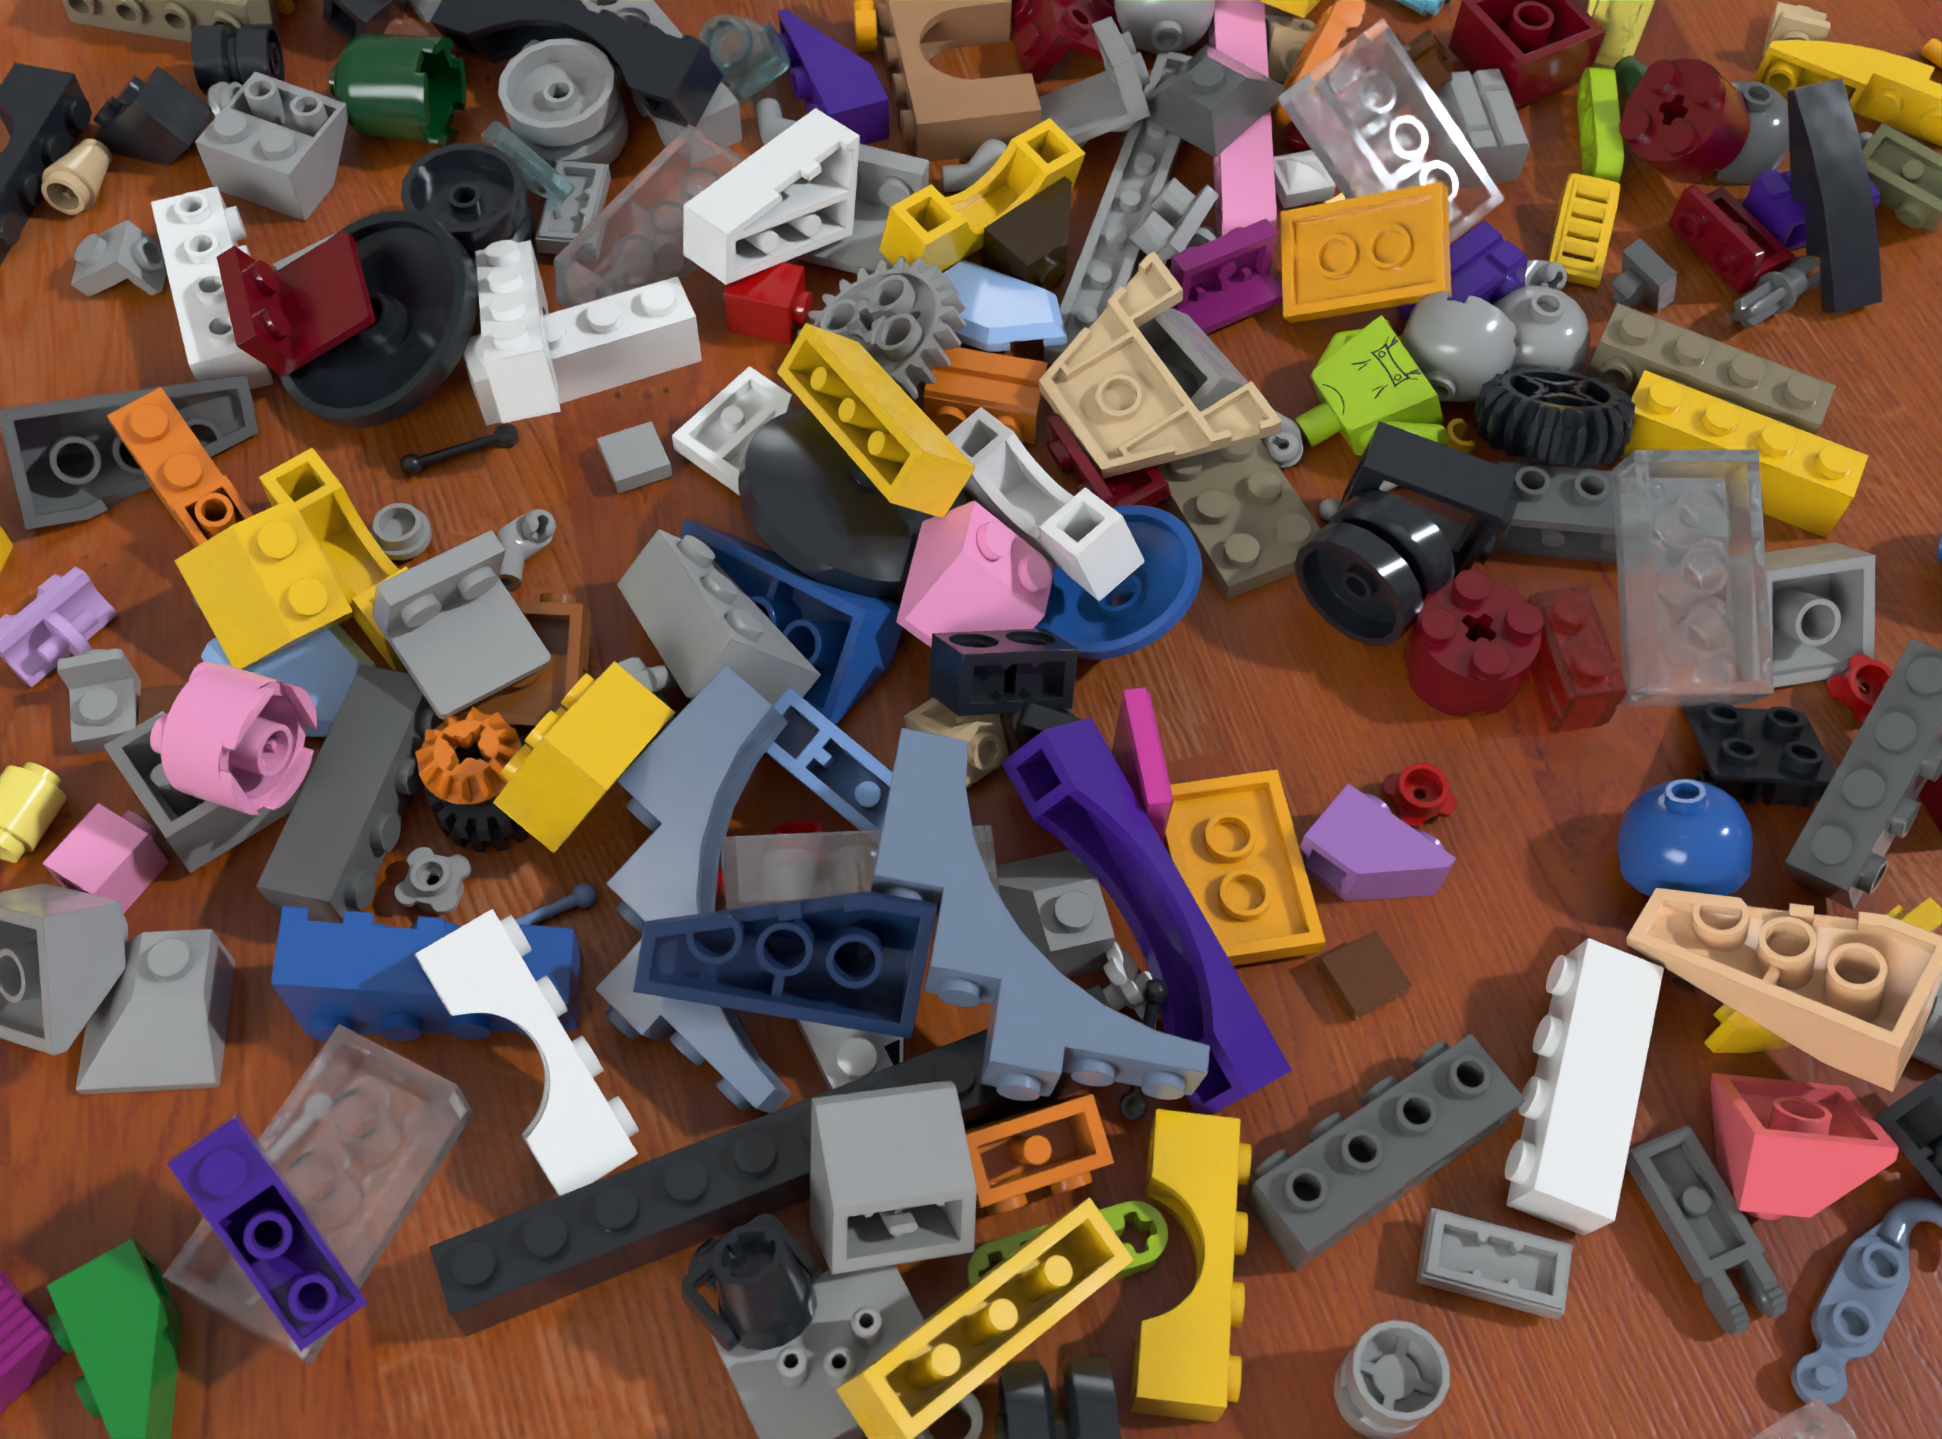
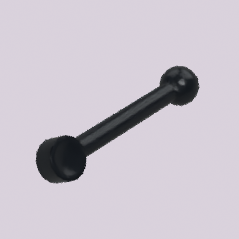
[400,423,519,476]
[1119,979,1169,1120]

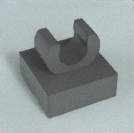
[1611,238,1677,313]

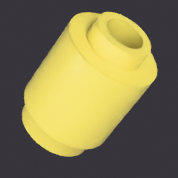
[0,762,67,863]

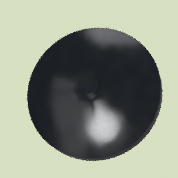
[279,211,479,429]
[738,409,968,598]

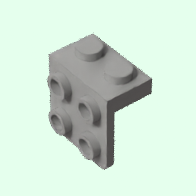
[1038,17,1151,148]

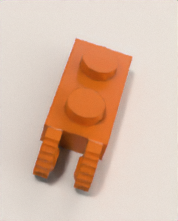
[1270,0,1367,129]

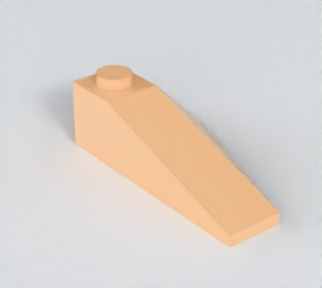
[1626,888,1942,1092]

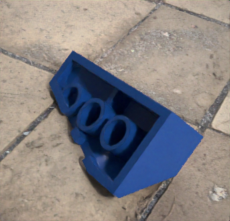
[679,519,903,725]

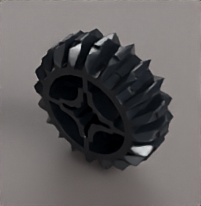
[1473,366,1636,468]

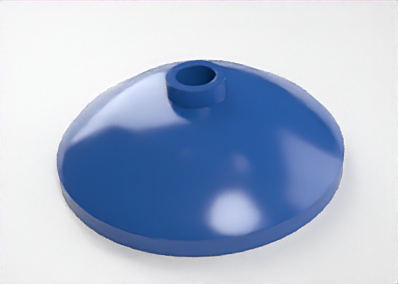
[1034,505,1202,660]

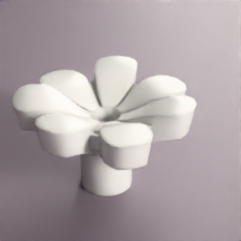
[1102,941,1161,1021]

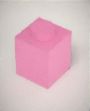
[42,803,169,914]

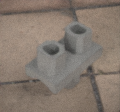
[1128,177,1219,265]

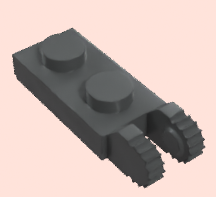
[1626,1125,1788,1336]

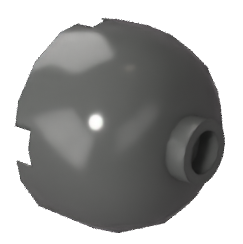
[1715,80,1789,185]

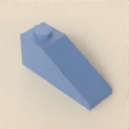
[765,687,893,846]

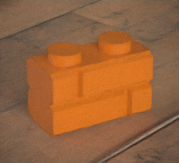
[923,347,1048,444]

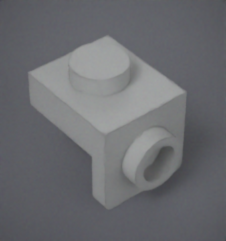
[71,220,167,297]

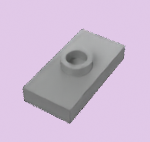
[535,160,611,257]
[1416,1208,1573,1320]

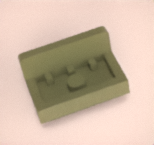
[1862,123,1942,233]

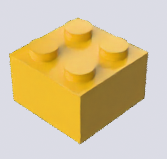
[493,661,675,853]

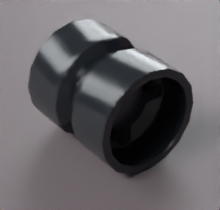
[191,24,285,95]

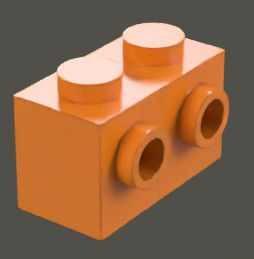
[965,1094,1114,1216]

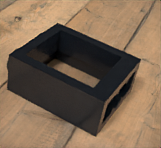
[1338,421,1518,579]

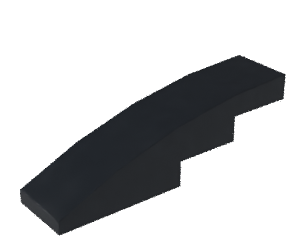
[1787,79,1882,314]

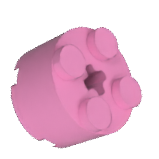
[150,661,317,815]

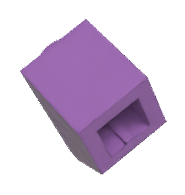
[1300,783,1456,902]

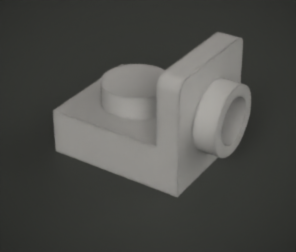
[57,648,141,755]

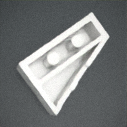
[683,108,860,284]

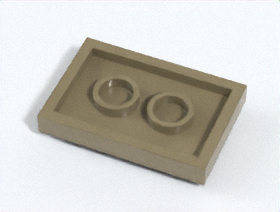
[1156,439,1320,600]

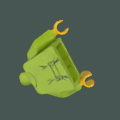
[1295,315,1476,455]

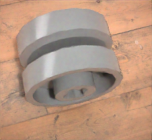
[498,38,629,177]

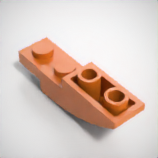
[107,387,254,548]

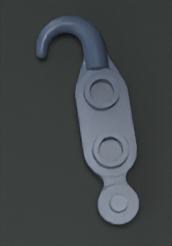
[1791,1197,1942,1407]

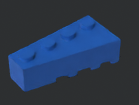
[271,906,583,1043]

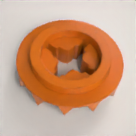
[415,706,522,804]

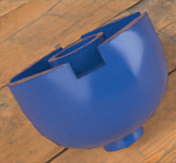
[1617,779,1753,896]

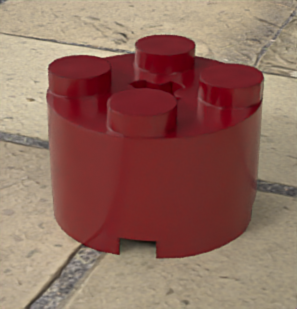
[1619,58,1750,183]
[1403,569,1544,717]

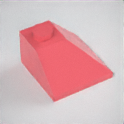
[1710,1073,1899,1220]

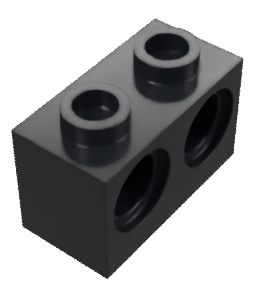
[928,628,1078,716]

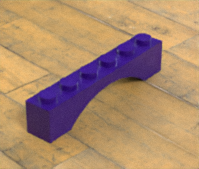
[1001,718,1292,1115]

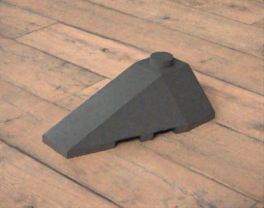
[0,375,259,530]

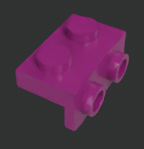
[1170,219,1283,334]

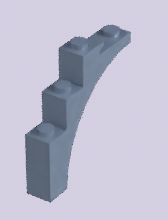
[595,664,792,1113]
[870,728,1210,1101]

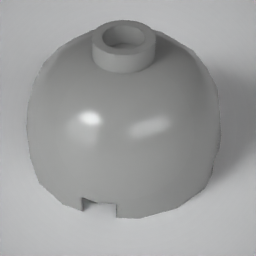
[1114,0,1216,54]
[1492,285,1591,374]
[1401,292,1519,402]

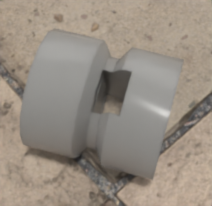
[1334,1320,1450,1439]

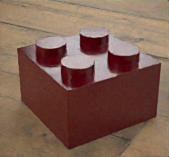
[1448,0,1606,108]

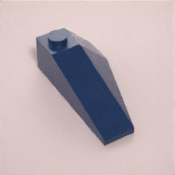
[633,891,937,1039]

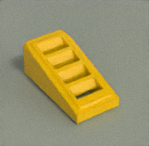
[1547,173,1621,288]

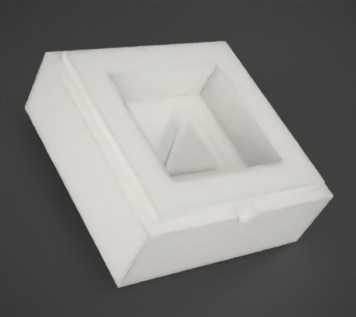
[1273,148,1336,208]

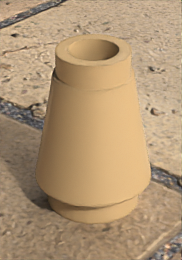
[41,139,112,215]

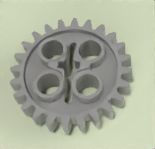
[797,257,966,400]

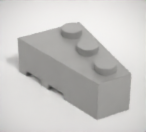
[617,529,821,705]

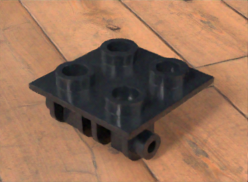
[1682,703,1836,807]

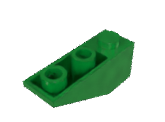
[47,1238,183,1439]

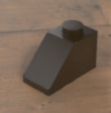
[982,176,1072,291]

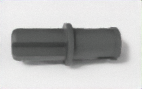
[1731,256,1821,328]

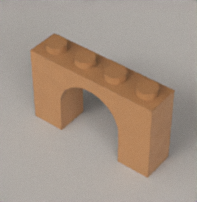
[875,0,1042,162]

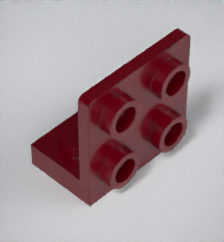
[217,231,375,377]

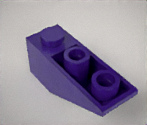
[773,9,889,145]
[167,1112,367,1351]

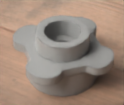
[395,847,471,915]

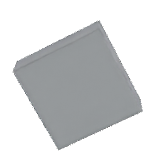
[597,421,673,494]

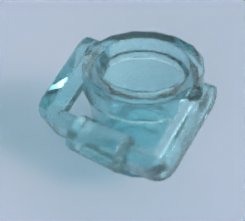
[699,14,791,104]

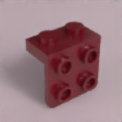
[1011,0,1123,84]

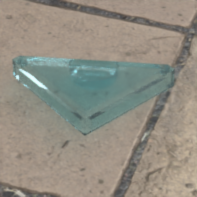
[481,120,575,205]

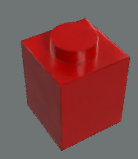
[723,262,813,345]

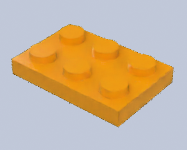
[1280,181,1452,323]
[1163,769,1326,966]

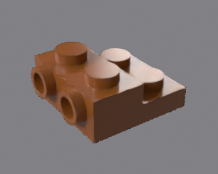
[453,592,592,728]

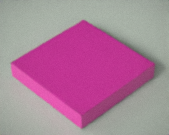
[1111,687,1174,843]

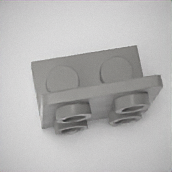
[795,144,929,275]
[373,530,551,719]

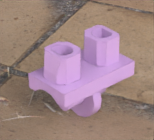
[0,566,118,687]

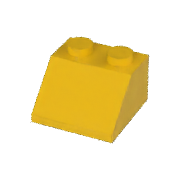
[174,498,353,669]

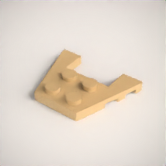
[1038,251,1282,479]

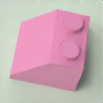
[896,500,1056,647]

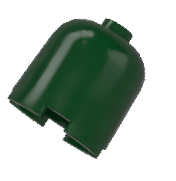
[329,33,467,146]

